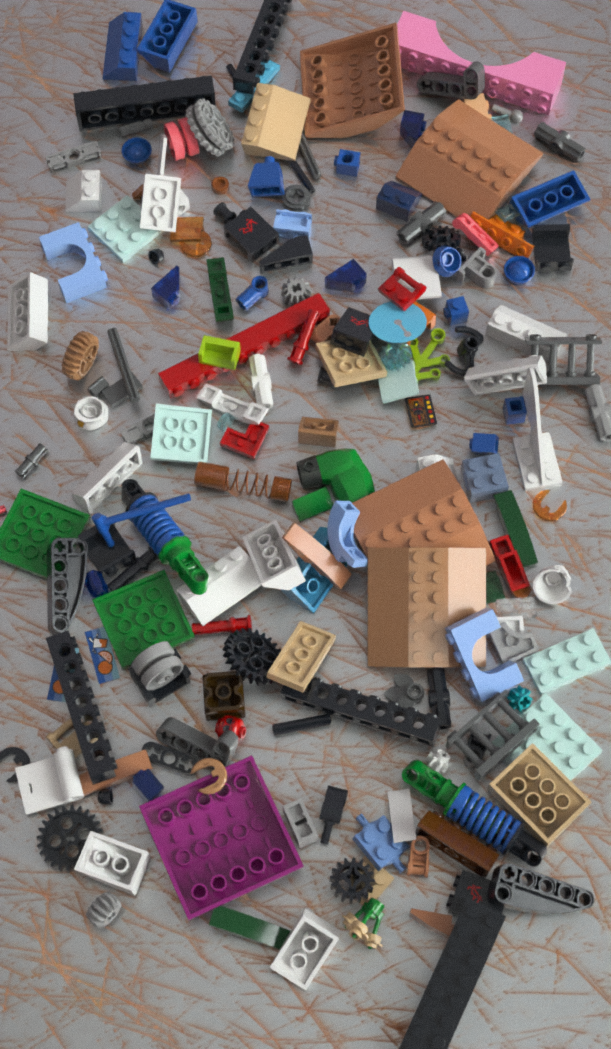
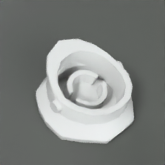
[73,396,108,431]

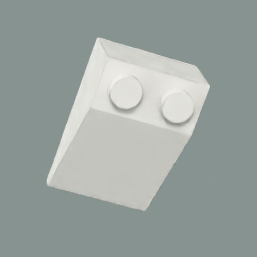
[74,831,151,896]
[270,908,341,990]

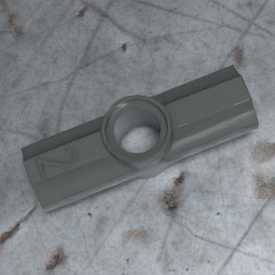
[534,122,586,162]
[397,201,446,244]

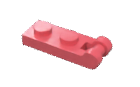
[452,213,499,256]

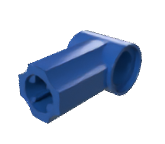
[235,276,269,311]

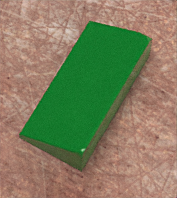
[292,487,333,522]

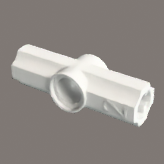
[249,354,273,410]

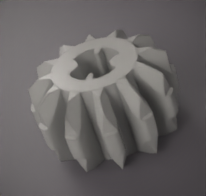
[281,276,312,307]
[86,891,122,929]

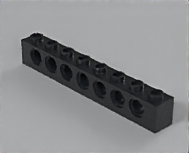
[233,0,292,94]
[46,630,118,785]
[280,677,441,747]

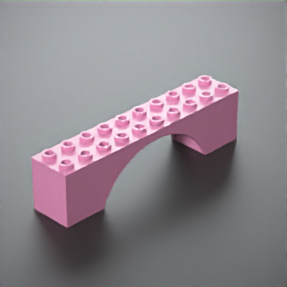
[397,11,566,115]

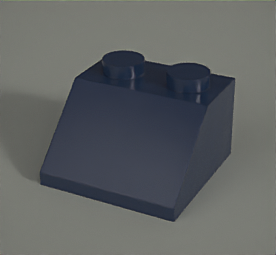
[376,181,423,222]

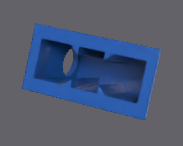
[248,156,285,197]

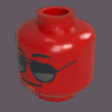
[215,715,246,741]

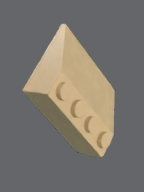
[241,83,311,161]
[487,743,591,847]

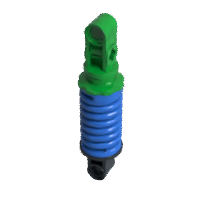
[121,479,209,595]
[402,760,547,867]

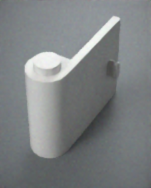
[392,255,442,300]
[15,746,84,815]

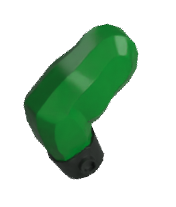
[296,448,375,503]

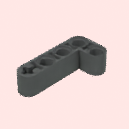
[416,61,485,100]
[156,717,239,769]

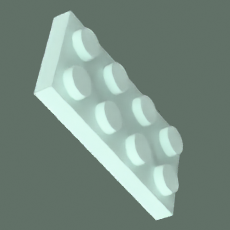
[522,628,611,695]

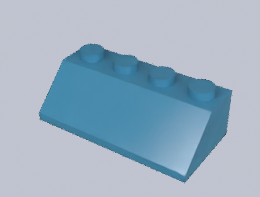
[280,527,348,613]

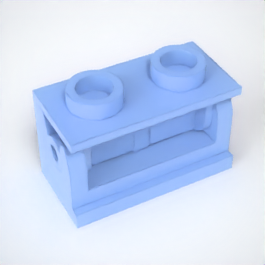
[273,209,312,239]

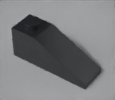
[259,235,313,274]

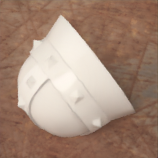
[533,565,572,604]

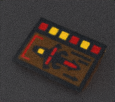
[405,394,437,429]

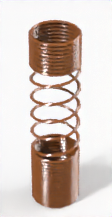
[194,461,292,503]

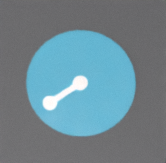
[369,302,427,343]

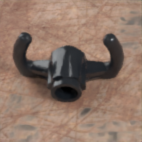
[445,326,484,377]

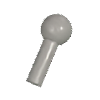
[491,104,523,123]

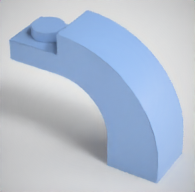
[328,501,368,568]

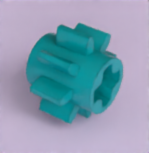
[507,685,533,712]

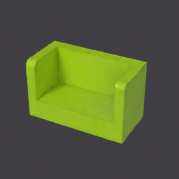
[198,335,240,370]

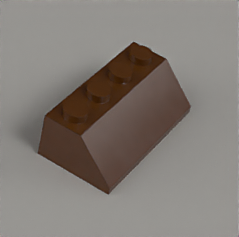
[415,810,499,878]

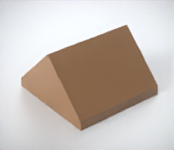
[298,416,339,448]

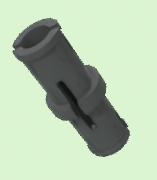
[15,443,48,479]

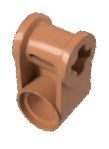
[310,314,341,344]
[407,836,430,878]

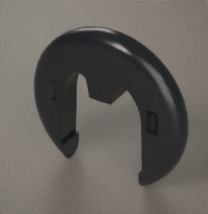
[0,747,30,782]

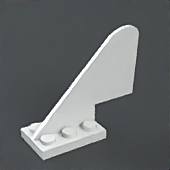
[139,132,181,232]
[512,367,563,492]

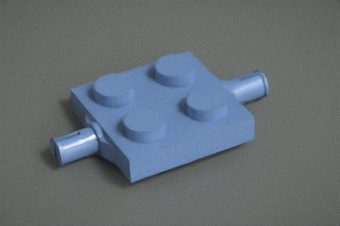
[352,814,410,874]

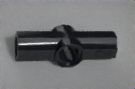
[427,667,451,730]

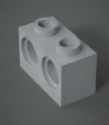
[283,798,318,849]

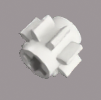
[425,749,452,774]

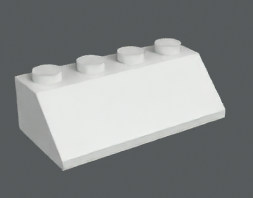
[7,272,48,351]
[485,305,567,363]
[464,355,547,396]
[71,442,143,514]
[242,520,306,590]
[176,546,262,626]

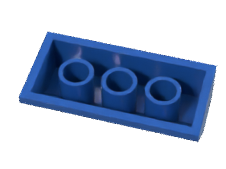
[137,0,198,73]
[102,12,143,81]
[508,170,591,228]

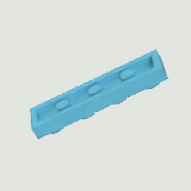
[228,60,280,113]

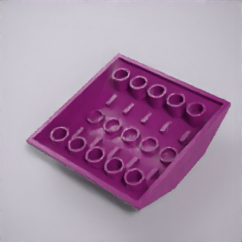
[139,755,304,920]

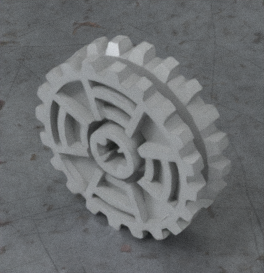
[186,99,235,157]

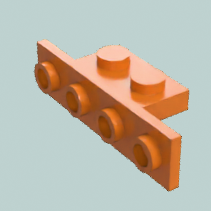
[470,211,534,259]

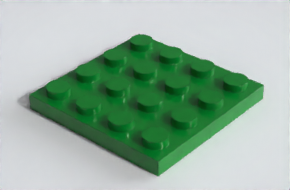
[0,488,91,584]
[92,570,195,670]

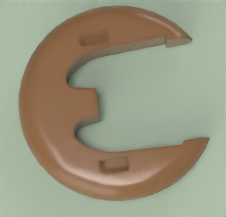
[190,758,227,794]

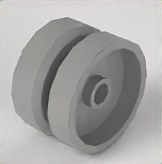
[132,642,184,690]

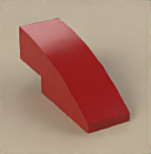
[489,535,530,592]

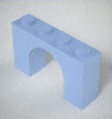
[39,222,108,303]
[445,607,524,702]

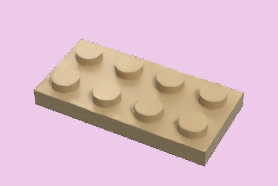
[267,621,336,693]

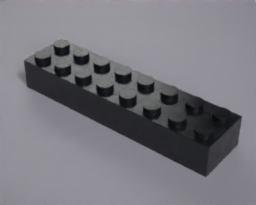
[73,75,216,131]
[399,897,506,1049]

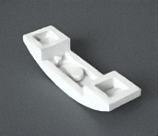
[196,384,268,425]

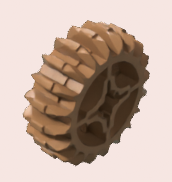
[61,331,99,381]

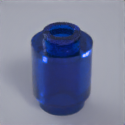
[85,570,109,599]

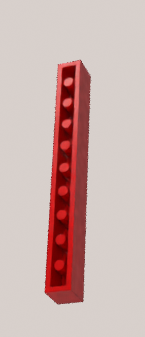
[158,293,330,399]

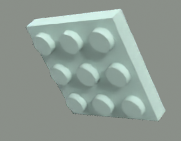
[87,195,163,263]
[150,404,212,464]

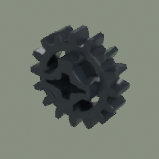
[422,226,461,252]
[329,857,375,904]

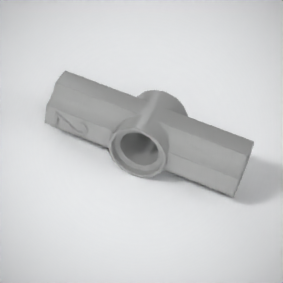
[585,384,611,441]

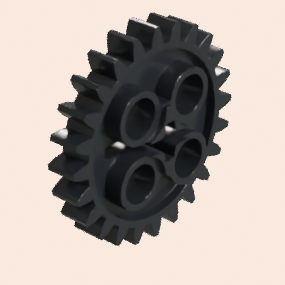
[222,628,281,686]
[36,805,104,873]

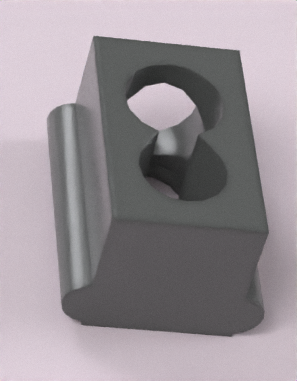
[88,376,109,398]

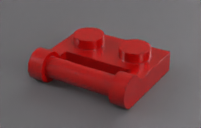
[378,267,427,311]

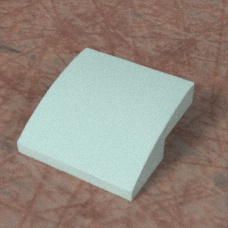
[378,359,419,404]

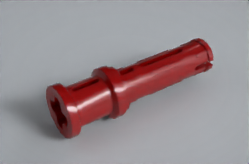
[287,309,320,366]
[192,615,252,636]

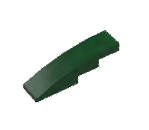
[493,490,538,567]
[209,906,290,950]

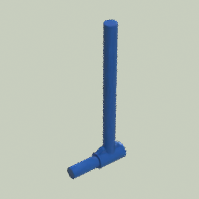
[91,493,191,547]

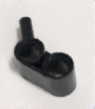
[319,785,348,844]

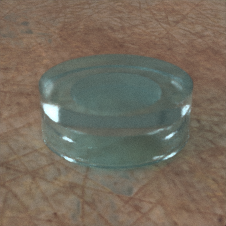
[217,412,235,431]

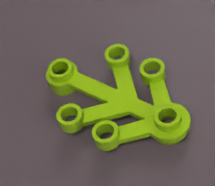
[398,328,450,382]

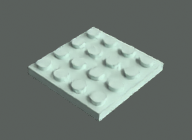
[492,693,603,781]

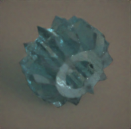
[380,342,413,371]

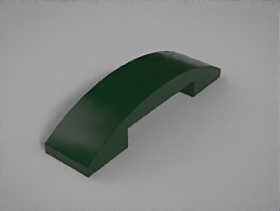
[206,257,234,322]

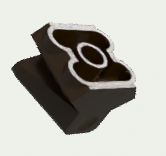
[202,671,246,721]

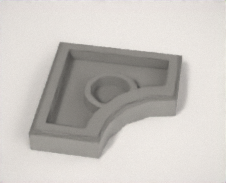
[488,622,540,664]

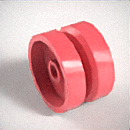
[164,117,199,161]

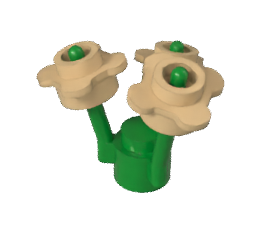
[342,898,385,949]

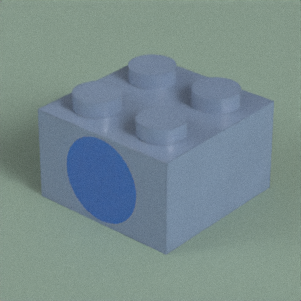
[461,453,509,503]

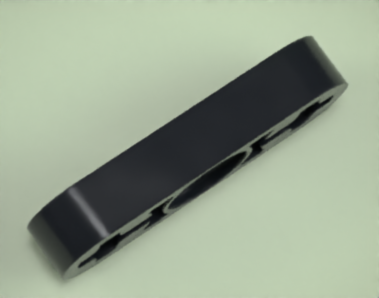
[142,742,197,776]

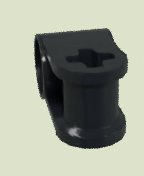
[463,733,492,769]

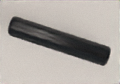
[272,714,331,736]

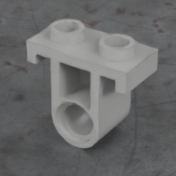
[456,247,497,289]

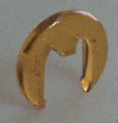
[180,229,212,257]
[533,490,567,521]

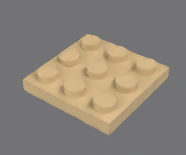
[315,340,387,387]

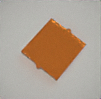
[170,217,204,242]

